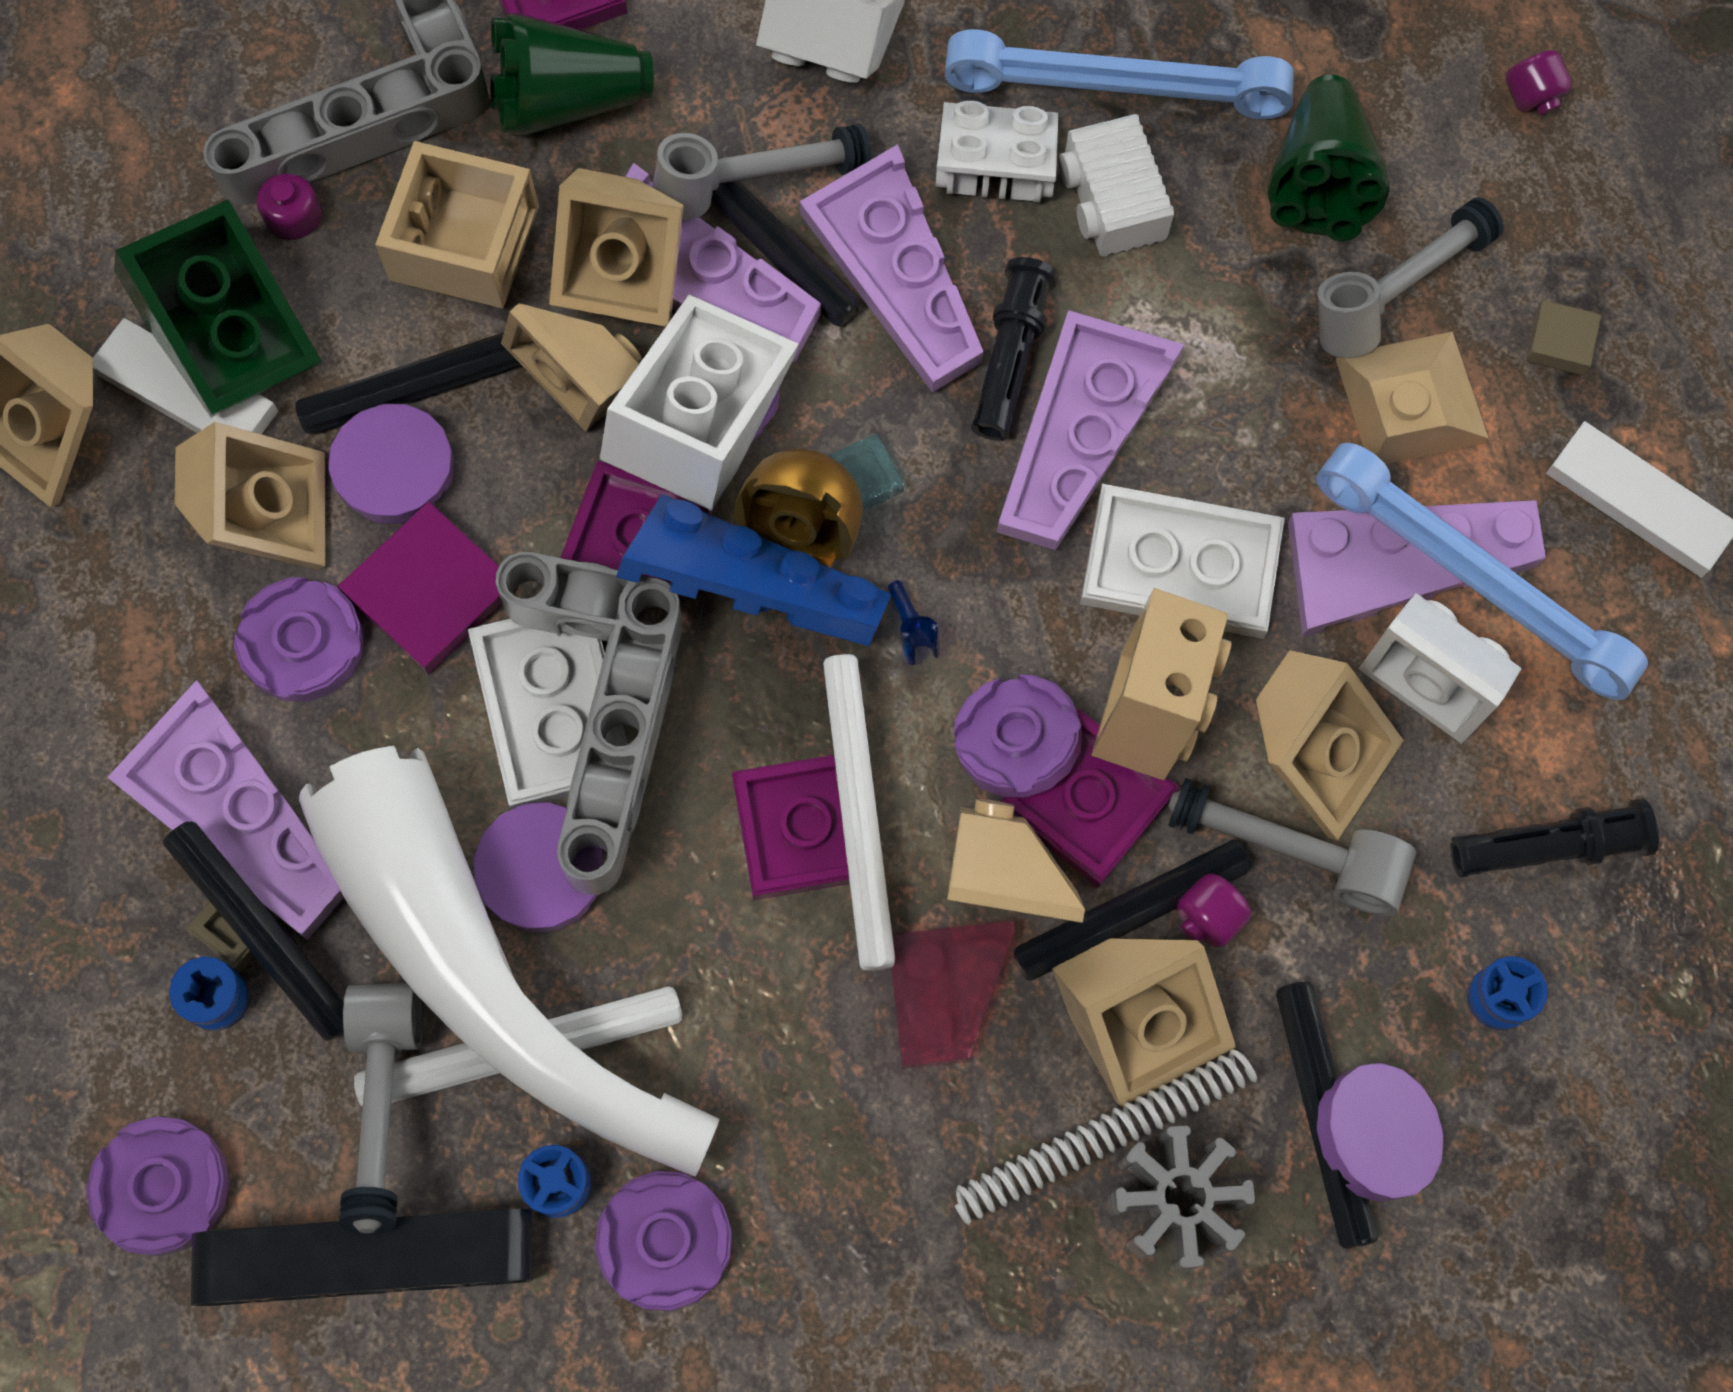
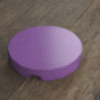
[328,404,455,524]
[234,577,364,701]
[954,675,1082,797]
[474,802,605,933]
[1317,1063,1443,1202]
[86,1116,230,1257]
[595,1171,732,1311]

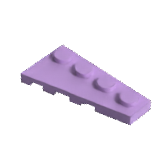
[799,144,983,393]
[625,163,821,363]
[997,310,1185,550]
[1288,500,1546,637]
[107,680,344,940]

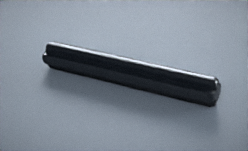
[711,180,859,326]
[295,332,521,434]
[163,821,344,1041]
[1013,840,1252,980]
[1276,982,1378,1249]

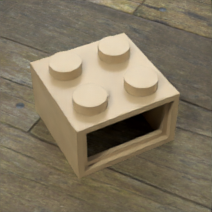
[375,141,539,309]
[1091,588,1231,781]

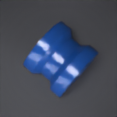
[169,956,250,1031]
[1467,956,1547,1031]
[518,1145,592,1219]

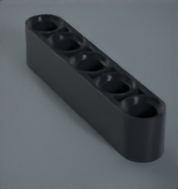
[191,1209,533,1306]

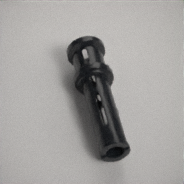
[971,257,1059,441]
[1450,798,1659,878]

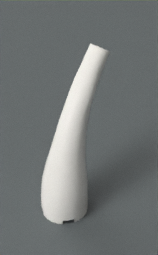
[299,746,720,1177]

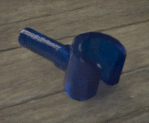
[888,580,940,665]

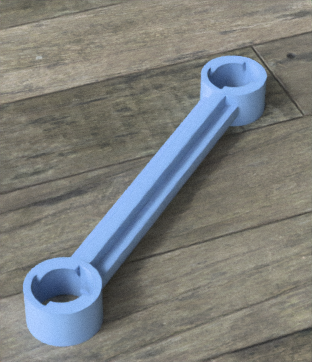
[945,29,1294,119]
[1316,443,1648,700]

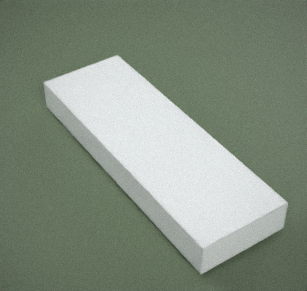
[93,318,279,435]
[1546,421,1733,578]

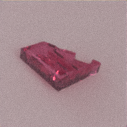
[890,921,1014,1069]

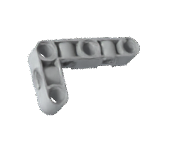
[203,0,490,205]
[495,552,682,895]

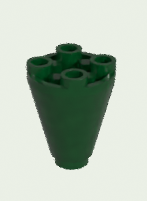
[490,13,654,136]
[1267,74,1390,242]

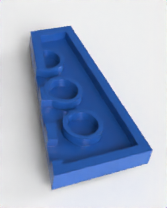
[616,494,891,646]

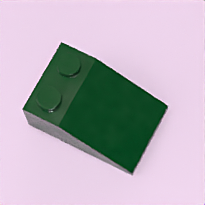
[114,199,322,418]

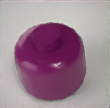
[1505,50,1572,116]
[257,173,322,240]
[1177,873,1252,948]

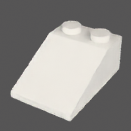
[600,294,799,511]

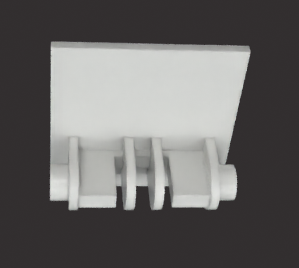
[935,101,1058,203]

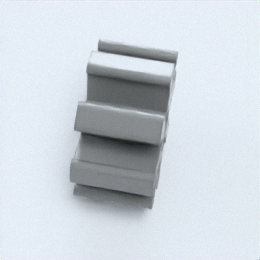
[1108,1126,1255,1271]

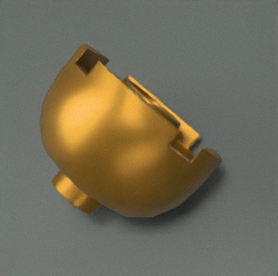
[733,448,864,567]

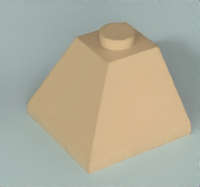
[549,168,684,327]
[501,303,642,432]
[0,324,93,508]
[1336,332,1489,464]
[175,422,325,570]
[1256,650,1404,841]
[947,799,1085,923]
[1052,938,1236,1108]

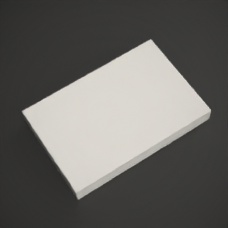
[1080,484,1285,639]
[468,619,628,810]

